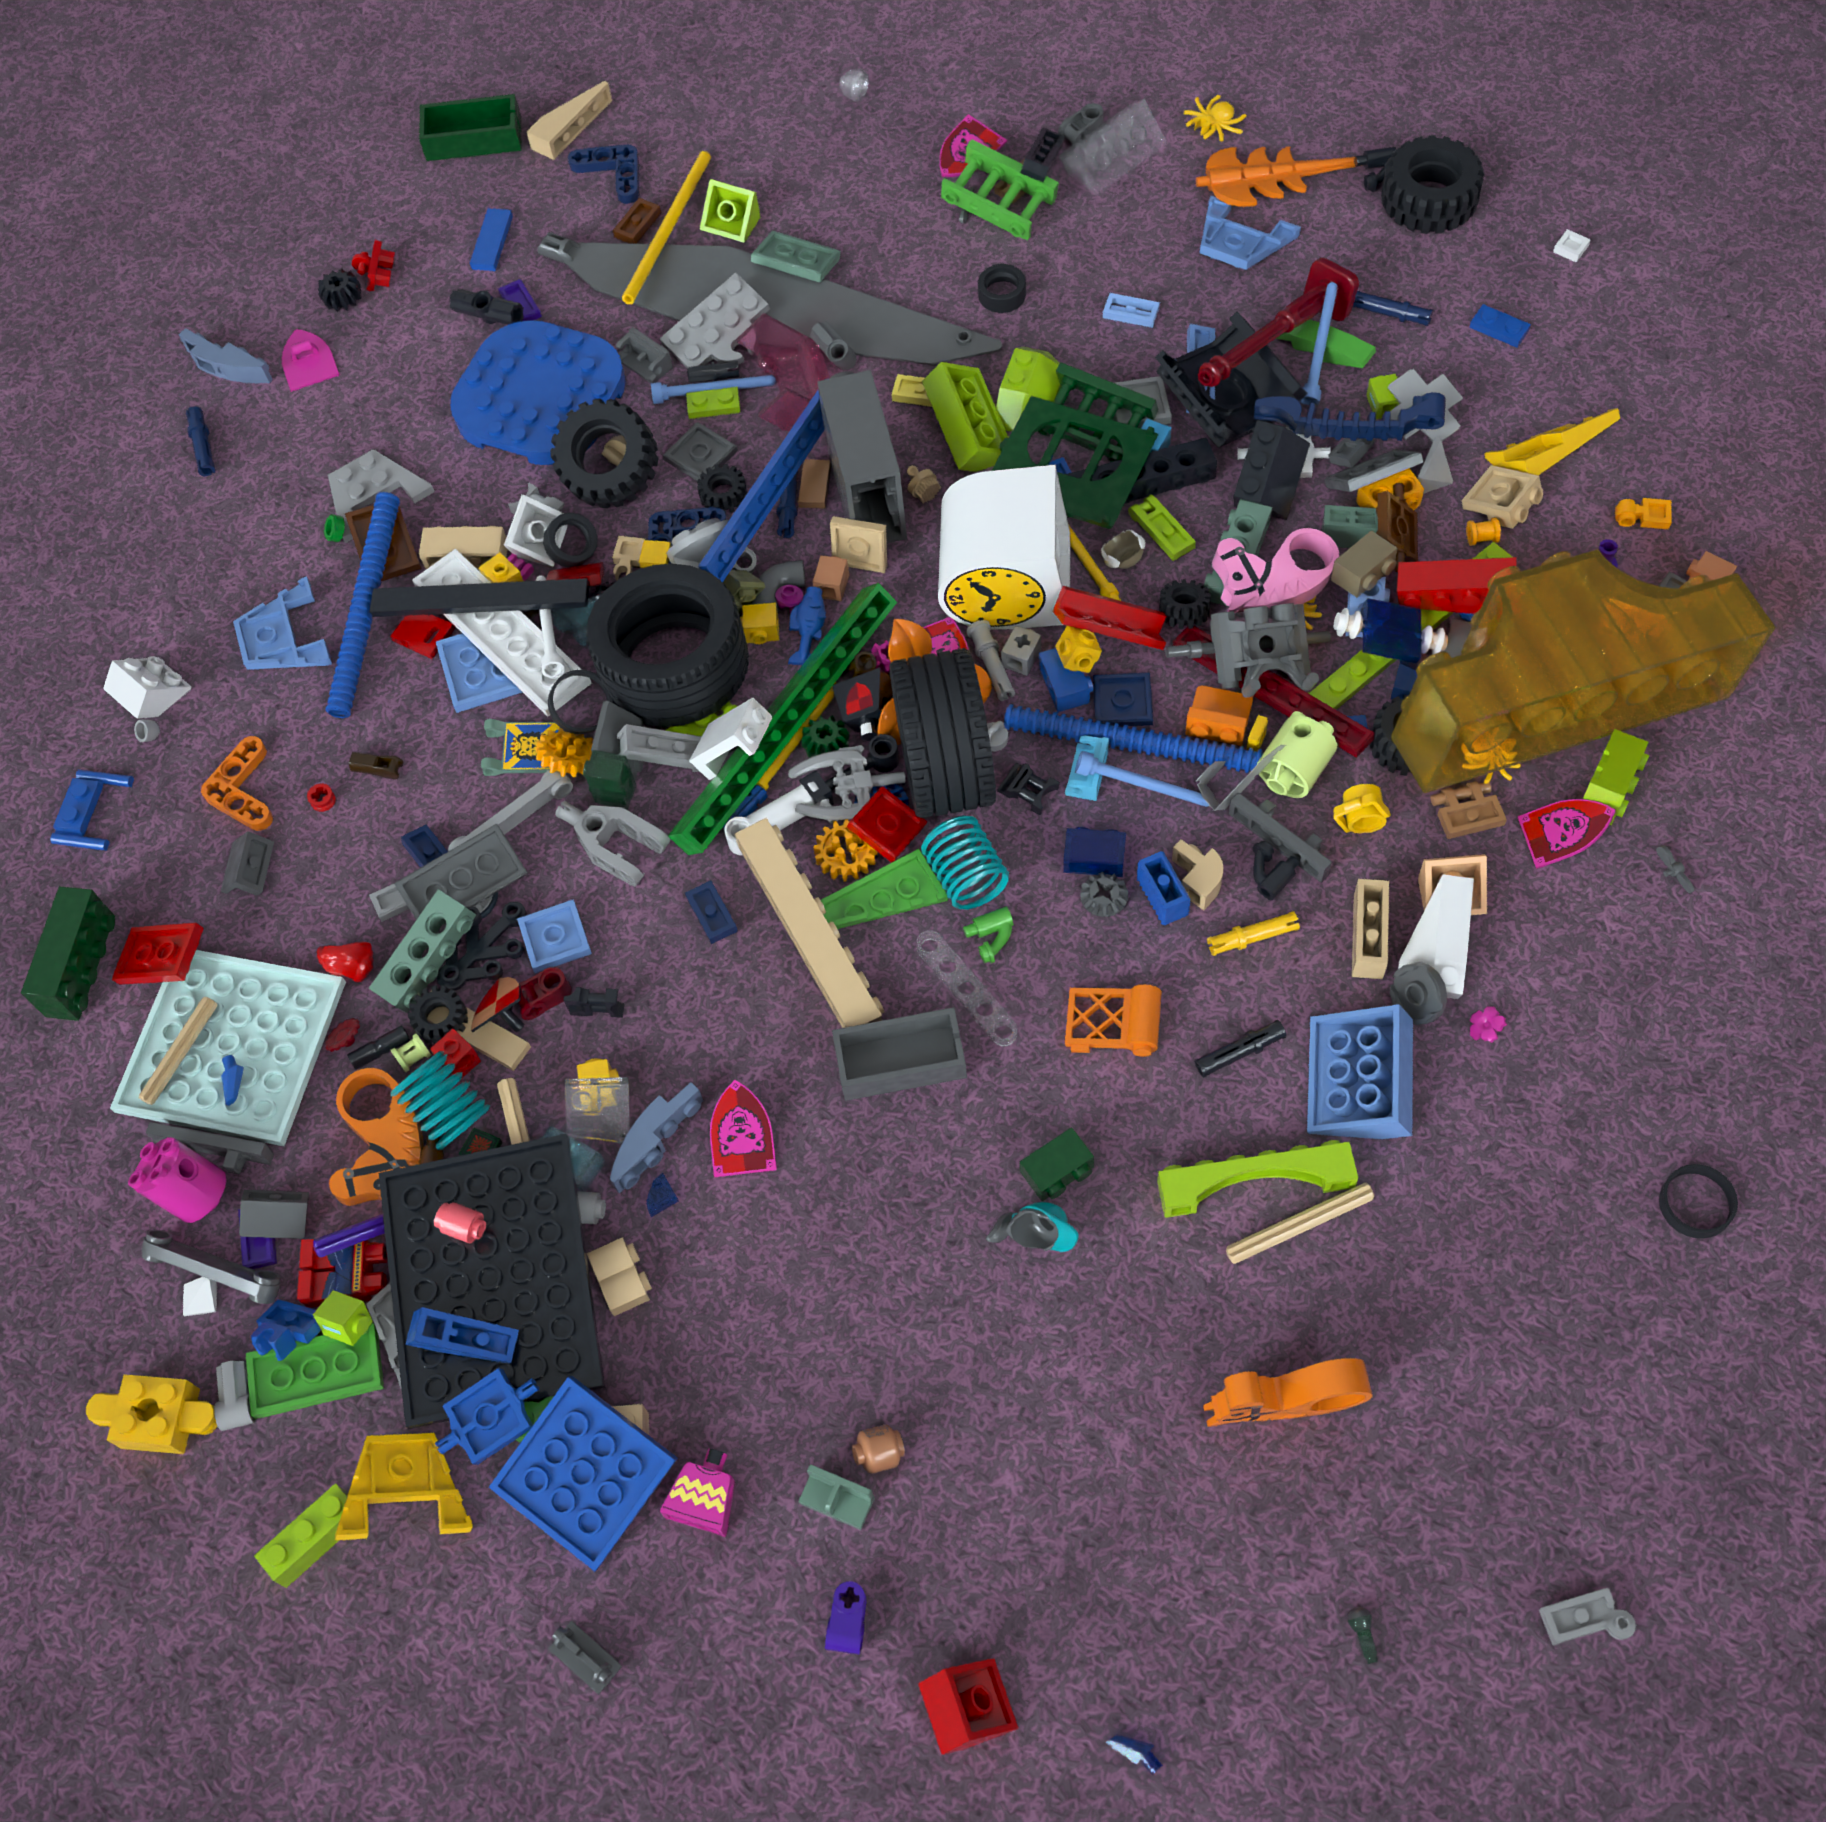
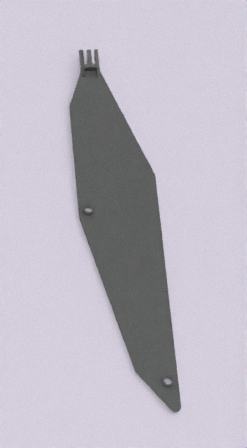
[537,232,1002,365]

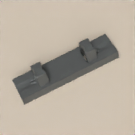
[1229,793,1332,883]
[145,1122,274,1175]

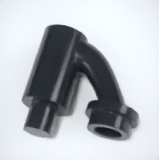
[1354,146,1396,192]
[1252,841,1299,900]

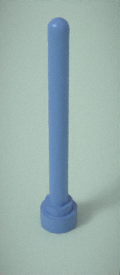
[1299,282,1338,405]
[651,375,776,404]
[1075,751,1209,807]

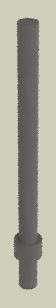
[1165,631,1331,659]

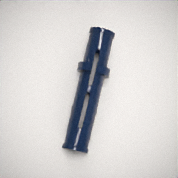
[1353,290,1433,326]
[186,406,216,477]
[776,471,798,538]

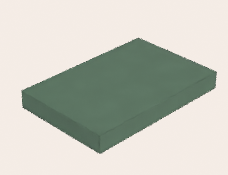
[751,231,841,282]

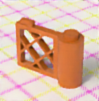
[1065,984,1162,1057]

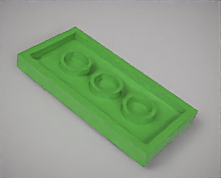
[246,1323,384,1420]

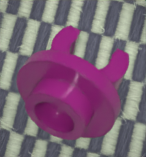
[775,585,803,614]

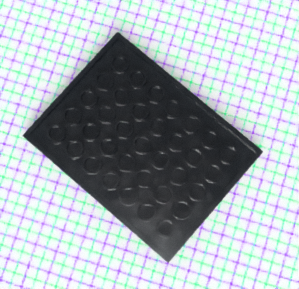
[379,1133,605,1429]

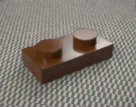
[612,198,661,244]

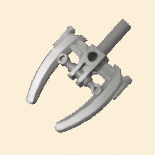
[788,745,905,820]

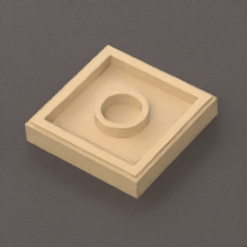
[830,516,887,573]

